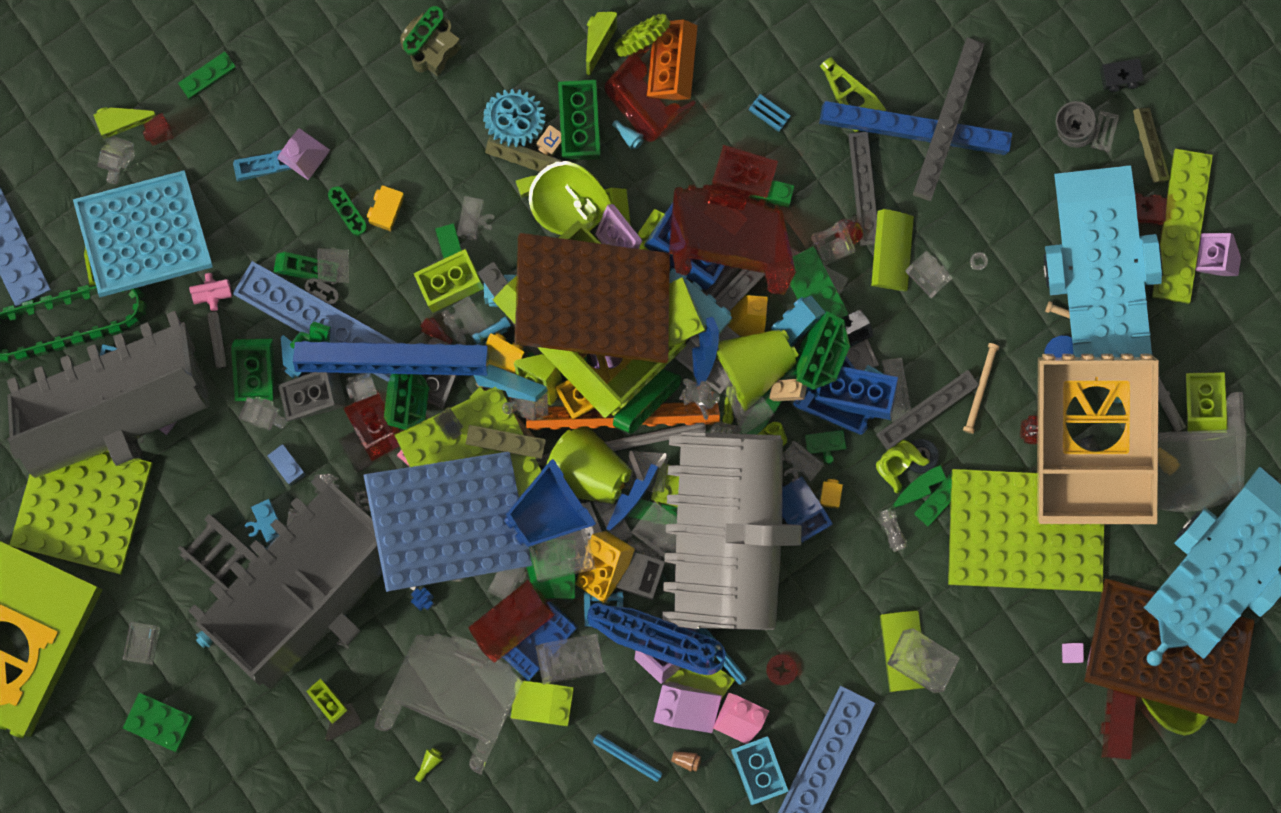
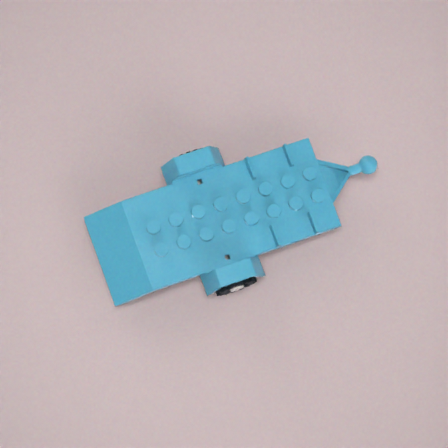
[1044,166,1163,403]
[1143,467,1281,666]

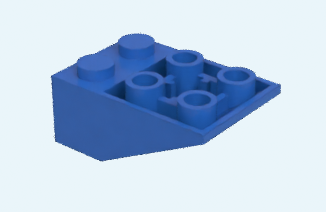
[782,477,832,543]

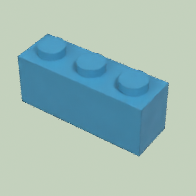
[771,296,825,347]

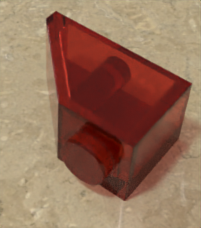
[142,113,174,146]

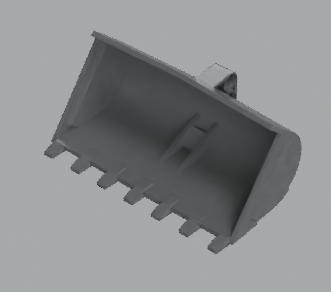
[7,311,210,478]
[188,476,383,690]

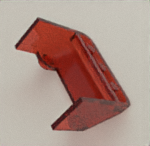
[605,46,696,142]

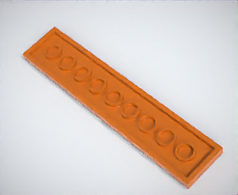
[526,401,720,430]

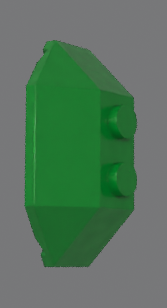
[796,311,850,390]
[384,374,429,430]

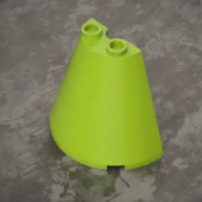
[716,330,798,412]
[546,426,632,504]

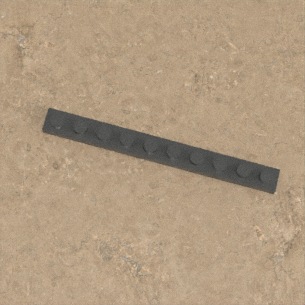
[913,38,985,201]

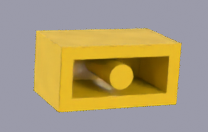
[367,185,405,231]

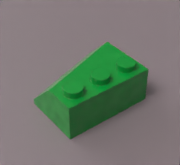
[526,540,576,600]

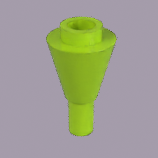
[415,748,443,782]

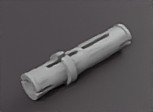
[1158,377,1186,433]

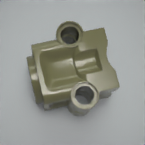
[400,13,461,77]

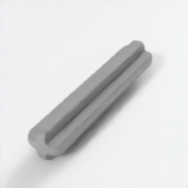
[208,312,227,368]

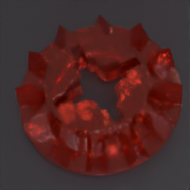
[766,654,797,685]

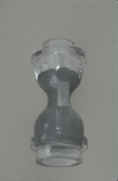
[877,508,908,552]

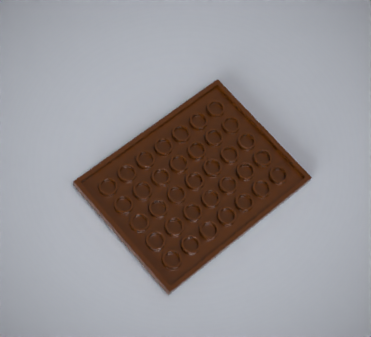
[515,233,670,363]
[1084,578,1255,724]

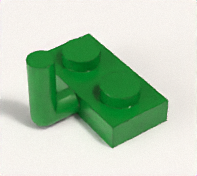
[290,321,331,349]
[805,430,846,465]

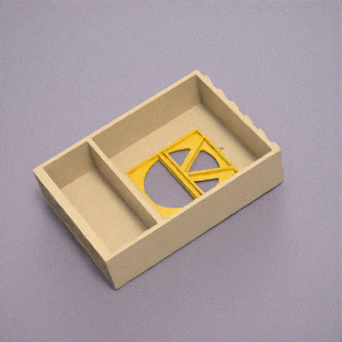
[1037,354,1159,524]

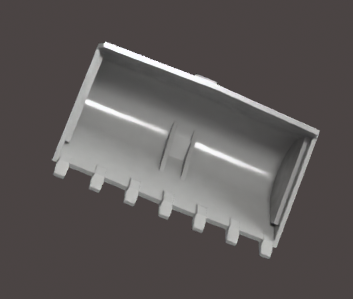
[663,432,802,630]

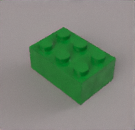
[123,693,195,753]

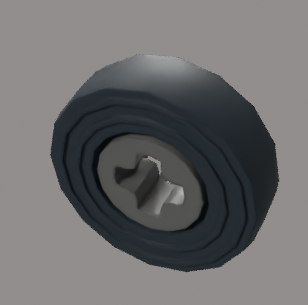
[908,439,939,474]

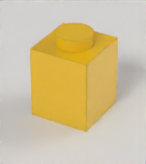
[820,479,843,509]

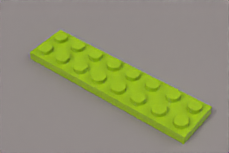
[1151,149,1213,304]

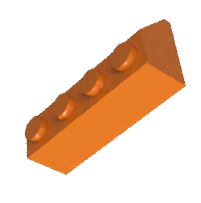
[647,19,698,100]

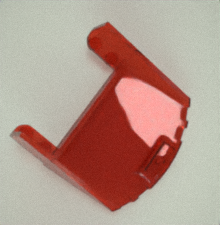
[669,184,796,295]

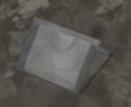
[122,622,160,665]

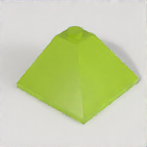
[586,12,617,76]

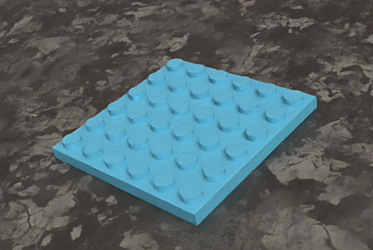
[73,170,212,298]

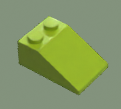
[669,277,706,347]
[1186,372,1227,434]
[511,680,574,727]

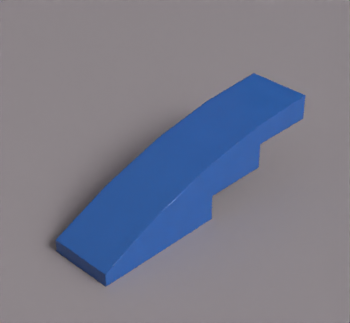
[692,317,719,387]
[606,464,660,531]

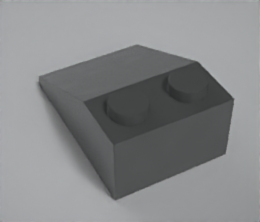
[422,337,459,409]
[278,372,346,422]

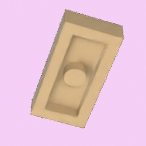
[769,379,807,401]

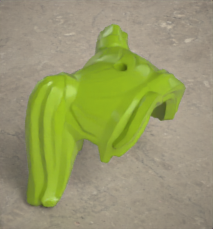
[876,439,930,493]

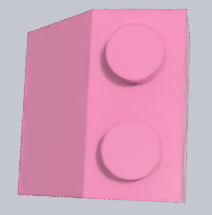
[713,693,769,744]

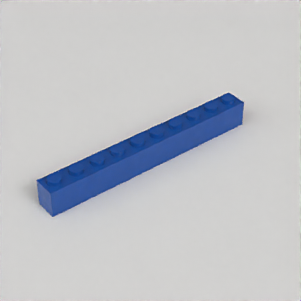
[819,101,1012,155]
[293,341,489,376]

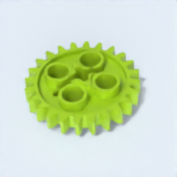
[613,14,670,57]

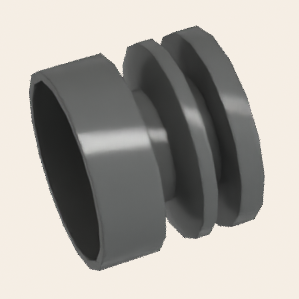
[1056,101,1097,148]

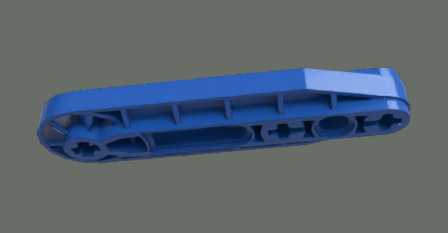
[587,603,726,675]

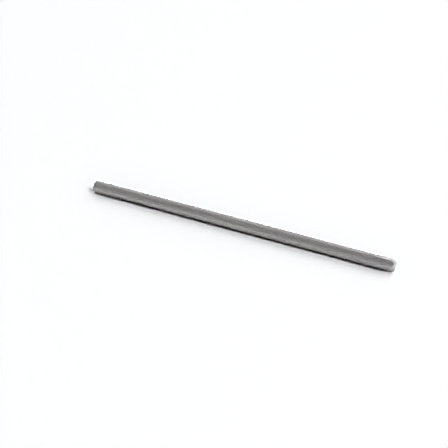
[535,423,706,467]

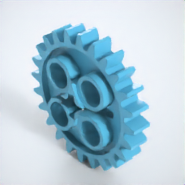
[483,89,545,147]

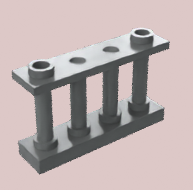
[178,514,257,591]

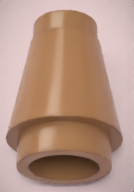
[671,751,701,772]

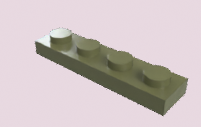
[1133,108,1170,183]
[485,136,562,172]
[465,425,545,459]

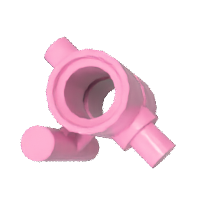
[189,273,232,311]

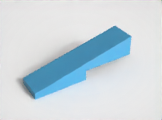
[233,150,291,182]
[474,364,548,402]

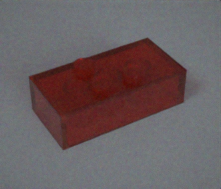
[468,580,555,663]
[1101,688,1136,760]

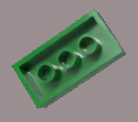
[779,246,848,328]

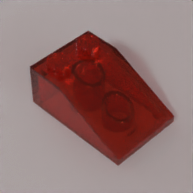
[712,145,778,198]
[343,391,400,461]

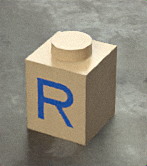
[536,125,561,157]

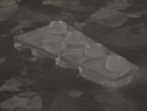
[715,361,774,434]

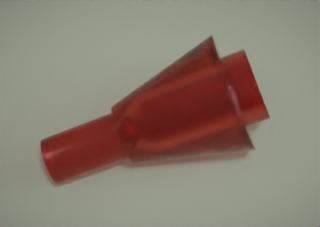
[420,317,453,344]

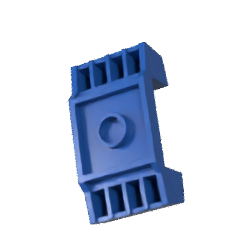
[500,601,578,681]

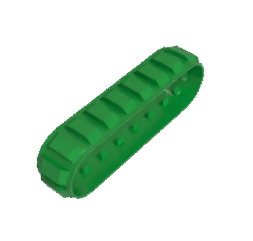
[0,284,147,363]

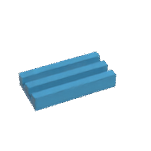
[749,94,790,132]

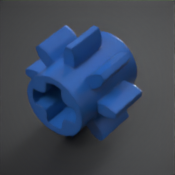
[411,587,434,611]

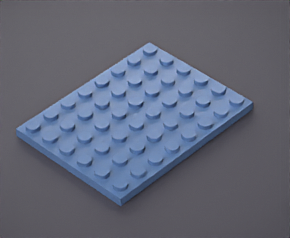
[364,452,532,592]

